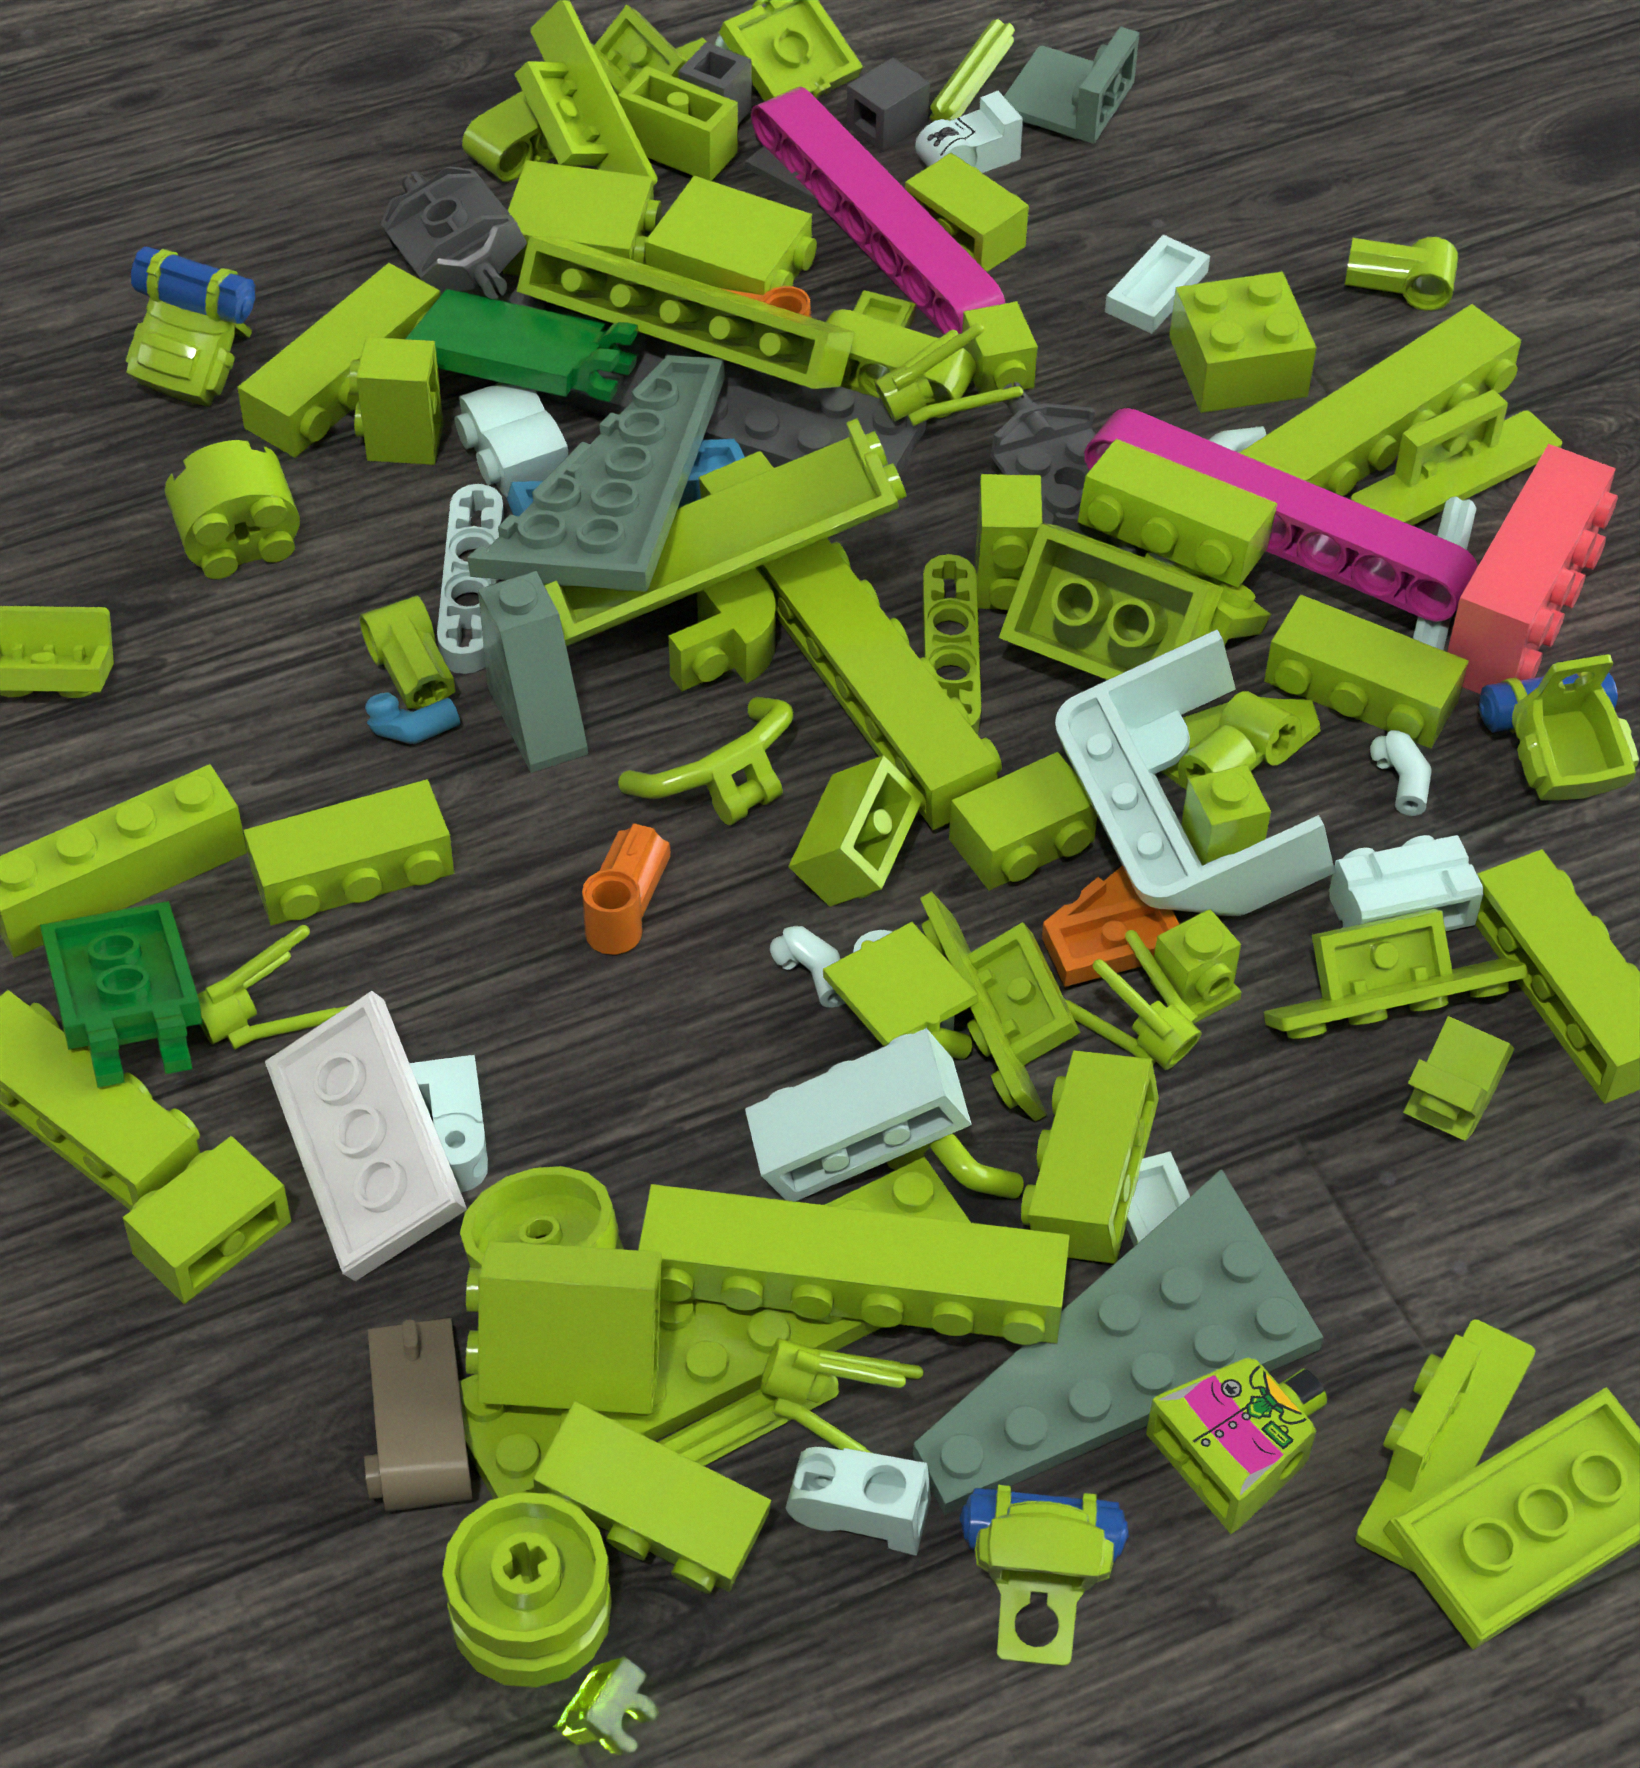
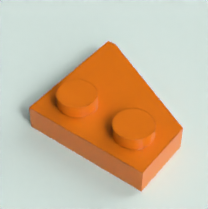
[1042,865,1179,987]

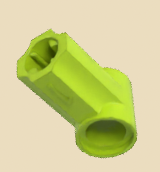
[1345,237,1458,311]
[359,596,455,709]

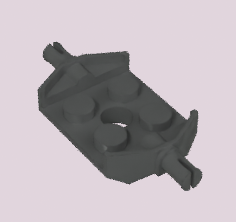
[381,166,527,299]
[990,382,1149,557]

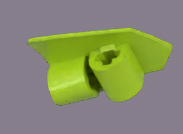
[1161,691,1320,790]

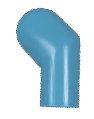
[365,692,460,744]

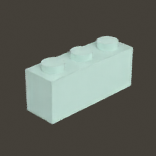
[745,1028,972,1202]

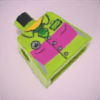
[1146,1358,1327,1534]

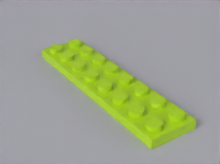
[459,1157,971,1499]

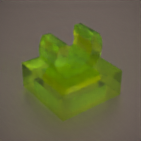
[554,1656,659,1755]

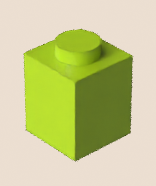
[962,302,1038,394]
[1181,764,1271,866]

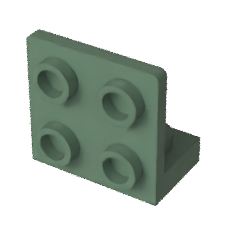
[1004,26,1140,144]

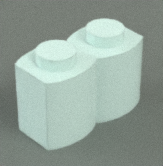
[455,382,569,498]

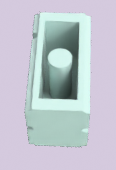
[1329,835,1483,931]

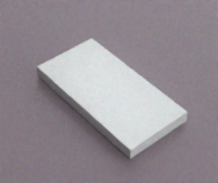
[265,991,467,1281]

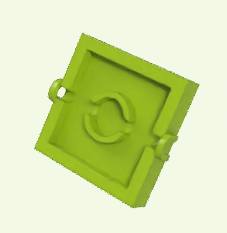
[719,0,863,101]

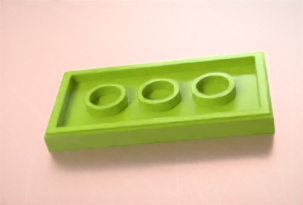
[1383,1387,1640,1650]

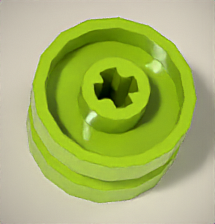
[460,1166,624,1268]
[442,1492,612,1688]

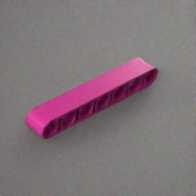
[751,87,1006,335]
[1084,408,1478,621]

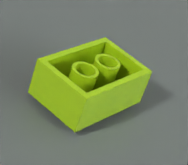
[999,523,1224,680]

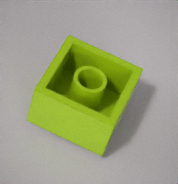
[1169,272,1317,413]

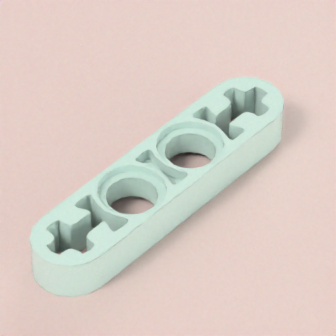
[437,484,504,674]

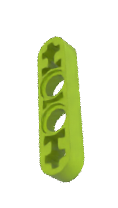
[922,554,981,735]

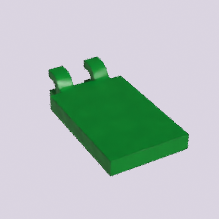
[406,289,638,402]
[40,901,203,1088]

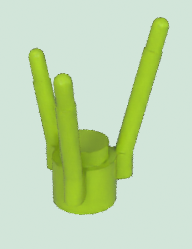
[874,323,1023,427]
[197,925,349,1050]
[1064,930,1202,1070]
[760,1338,924,1453]

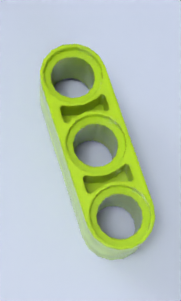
[462,91,555,182]
[826,309,977,418]

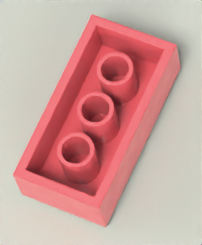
[1447,444,1618,694]

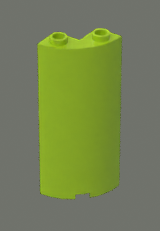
[543,418,907,646]

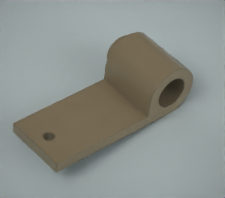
[364,1318,473,1512]

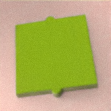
[823,922,978,1047]

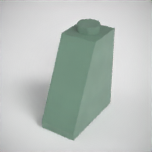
[478,571,588,773]

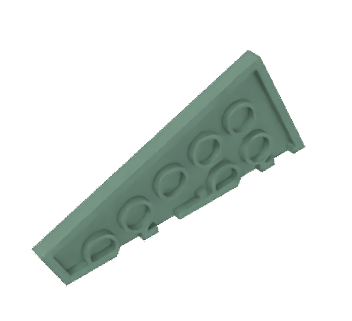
[467,355,725,592]
[913,1169,1324,1515]

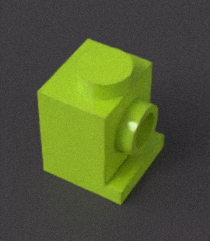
[1150,909,1242,1023]

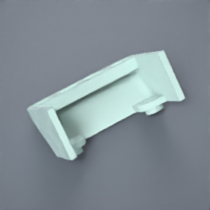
[1055,629,1335,916]

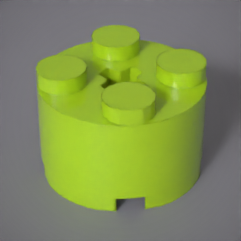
[165,440,300,579]

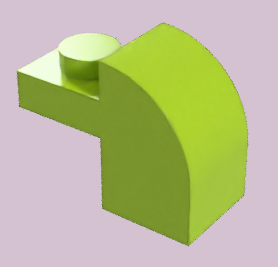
[669,568,776,691]
[1403,1016,1514,1141]

